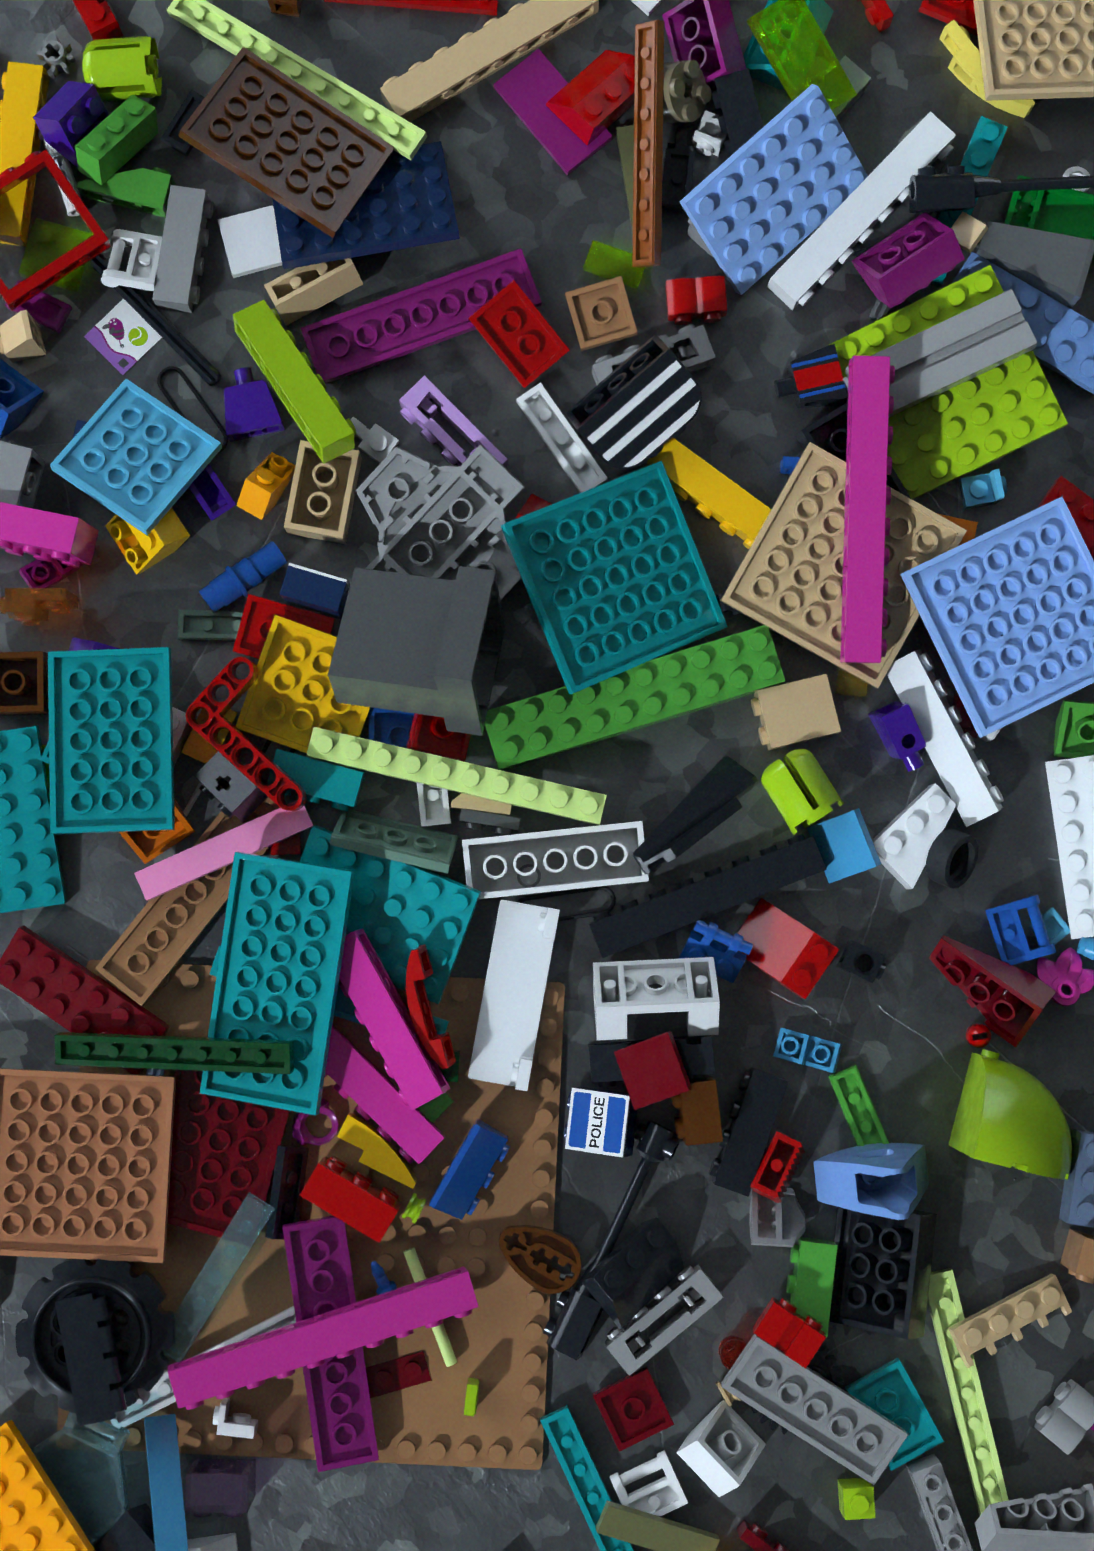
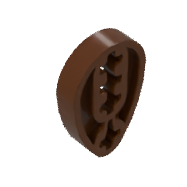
[499,1225,581,1294]

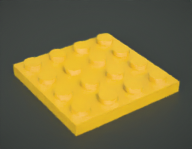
[235,615,370,768]

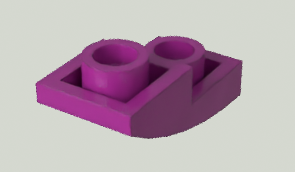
[19,558,85,597]

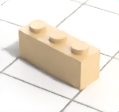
[264,258,363,326]

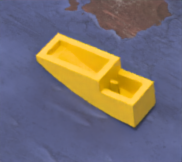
[337,1112,417,1189]

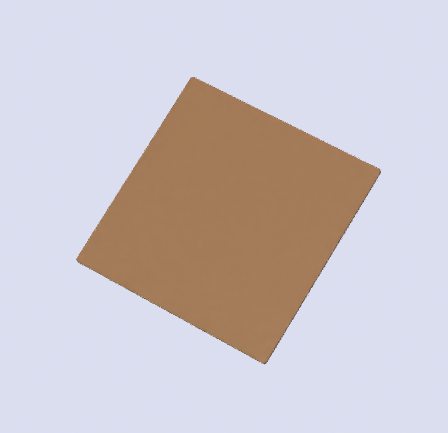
[56,960,565,1470]

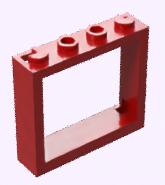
[0,150,111,311]

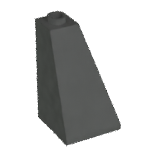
[975,221,1094,309]

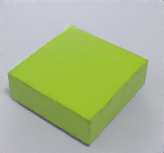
[464,1378,480,1416]

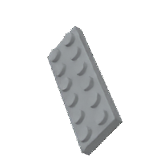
[721,1334,908,1485]

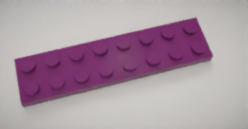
[300,248,542,384]
[282,1216,379,1472]

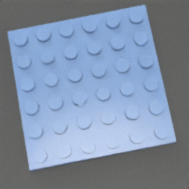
[900,497,1094,738]

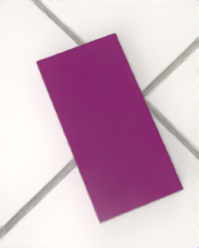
[493,48,612,176]

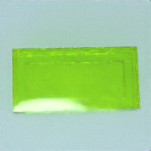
[583,240,646,289]

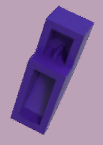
[189,464,236,521]

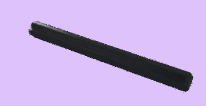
[90,254,221,386]

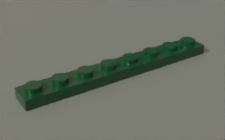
[54,1032,294,1074]

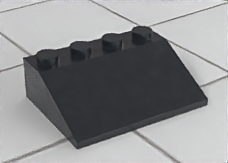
[829,1207,937,1340]

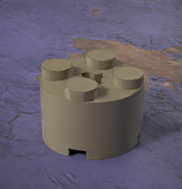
[663,60,712,124]

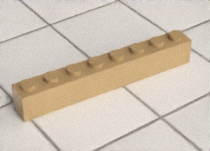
[380,0,599,122]

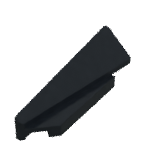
[633,756,758,874]

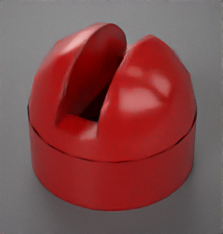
[966,1023,991,1048]

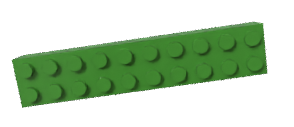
[485,625,786,771]

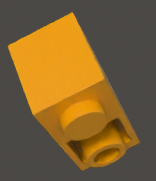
[236,452,295,520]

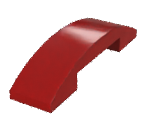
[406,944,456,1069]

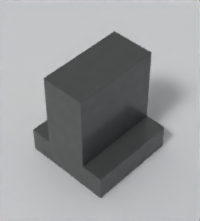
[328,566,505,736]

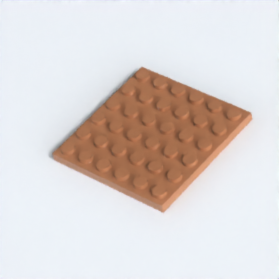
[0,1068,176,1263]

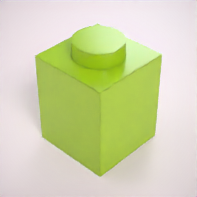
[837,1478,876,1520]

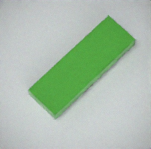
[828,1064,889,1146]

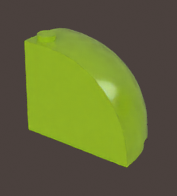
[948,1049,1072,1180]

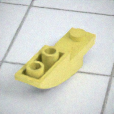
[939,20,1036,118]

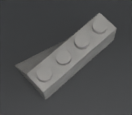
[975,1483,1094,1551]

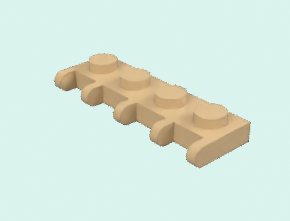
[948,1274,1072,1368]

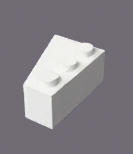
[872,783,956,890]

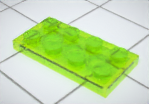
[746,0,857,110]

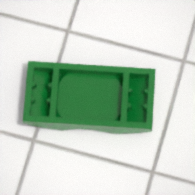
[1004,175,1094,260]

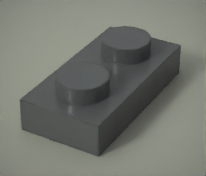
[459,809,521,835]

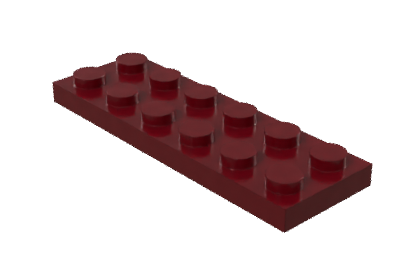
[0,925,171,1075]

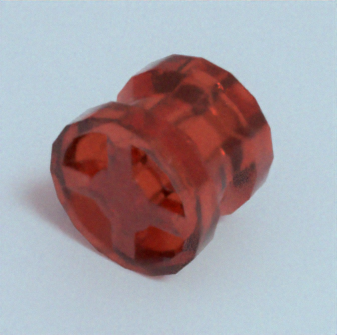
[718,1335,747,1369]

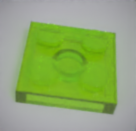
[18,218,93,292]

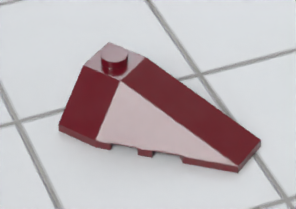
[929,935,1056,1048]

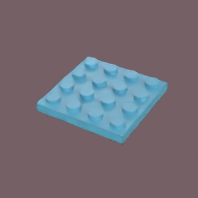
[50,379,222,536]

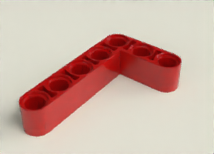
[186,657,307,811]

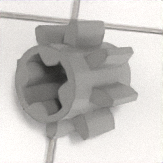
[36,36,76,77]

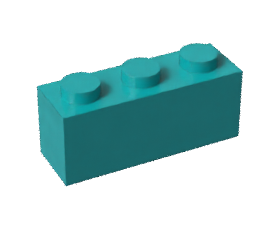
[267,749,366,812]

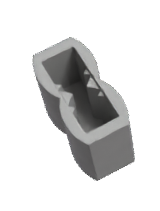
[1034,1379,1094,1455]

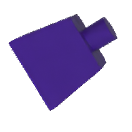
[224,367,285,442]
[868,701,926,772]

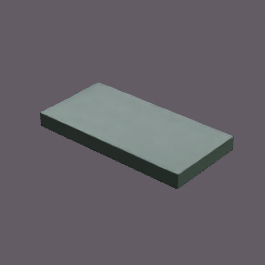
[330,809,459,874]

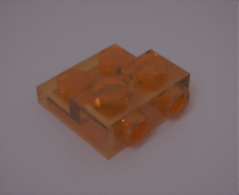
[0,588,79,626]

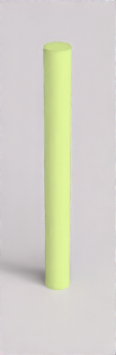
[403,1247,458,1367]

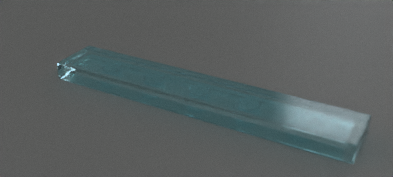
[163,1192,275,1362]

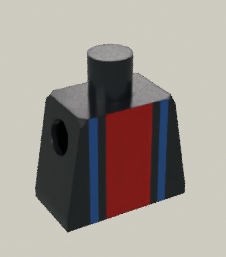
[774,344,848,408]

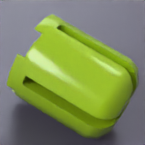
[82,36,162,101]
[761,749,844,835]

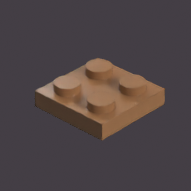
[565,276,638,351]

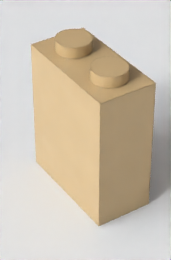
[751,674,841,751]

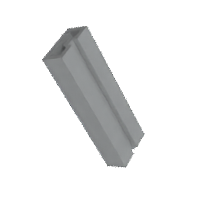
[843,289,1037,418]

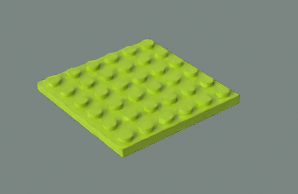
[829,264,1068,500]

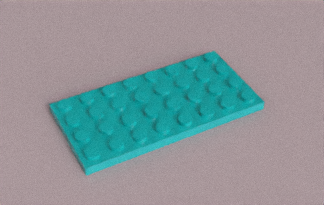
[200,852,355,1116]

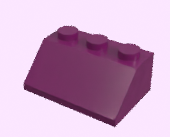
[662,0,746,92]
[852,212,965,308]

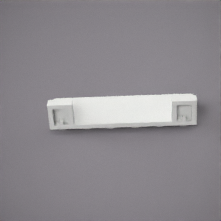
[468,900,560,1091]

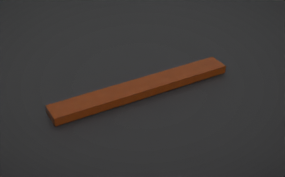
[632,20,664,268]

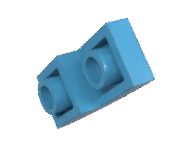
[773,1028,843,1073]

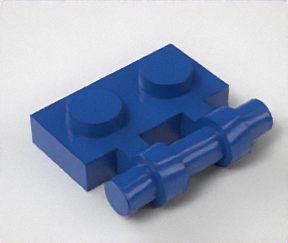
[679,919,753,983]

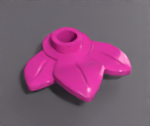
[1036,948,1094,1006]

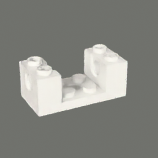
[593,957,720,1040]

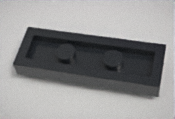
[265,1145,309,1239]

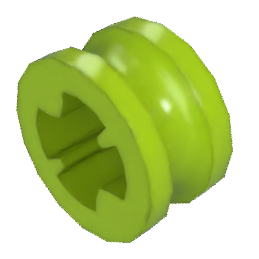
[402,1193,427,1224]

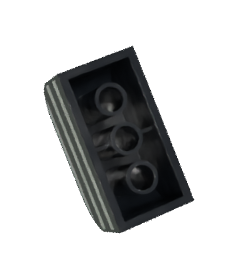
[565,334,702,469]

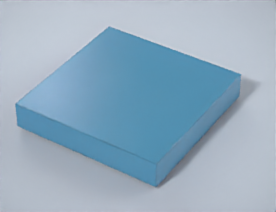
[807,808,881,883]

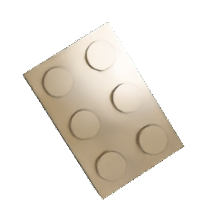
[284,440,362,544]

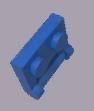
[985,894,1057,965]

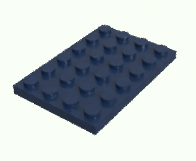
[272,141,460,269]

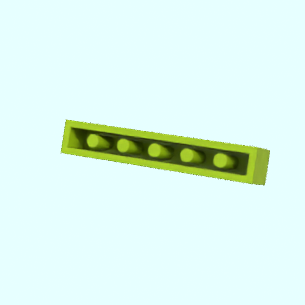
[233,300,357,464]

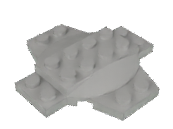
[356,445,525,600]

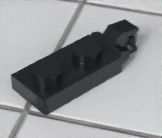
[662,127,695,211]

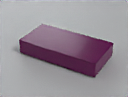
[5,280,72,334]

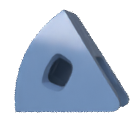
[813,1143,929,1220]

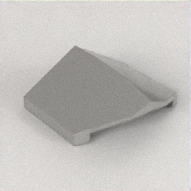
[749,1188,805,1247]

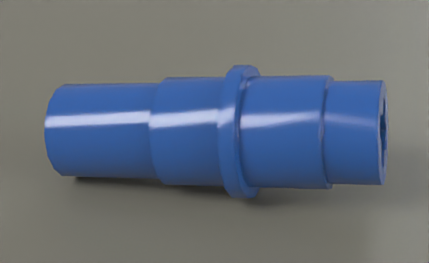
[199,541,287,613]

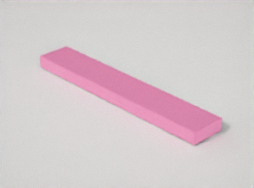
[134,800,313,901]

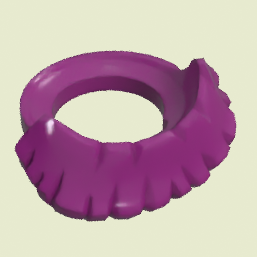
[292,1098,338,1145]

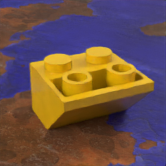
[105,507,190,575]

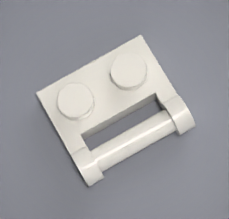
[101,229,162,291]
[610,1450,688,1516]

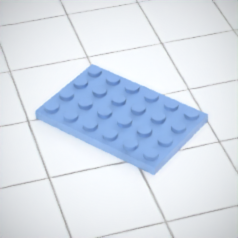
[679,84,868,295]

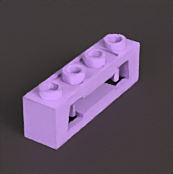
[399,375,508,468]

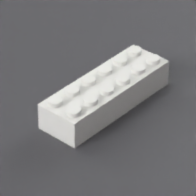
[462,821,649,899]

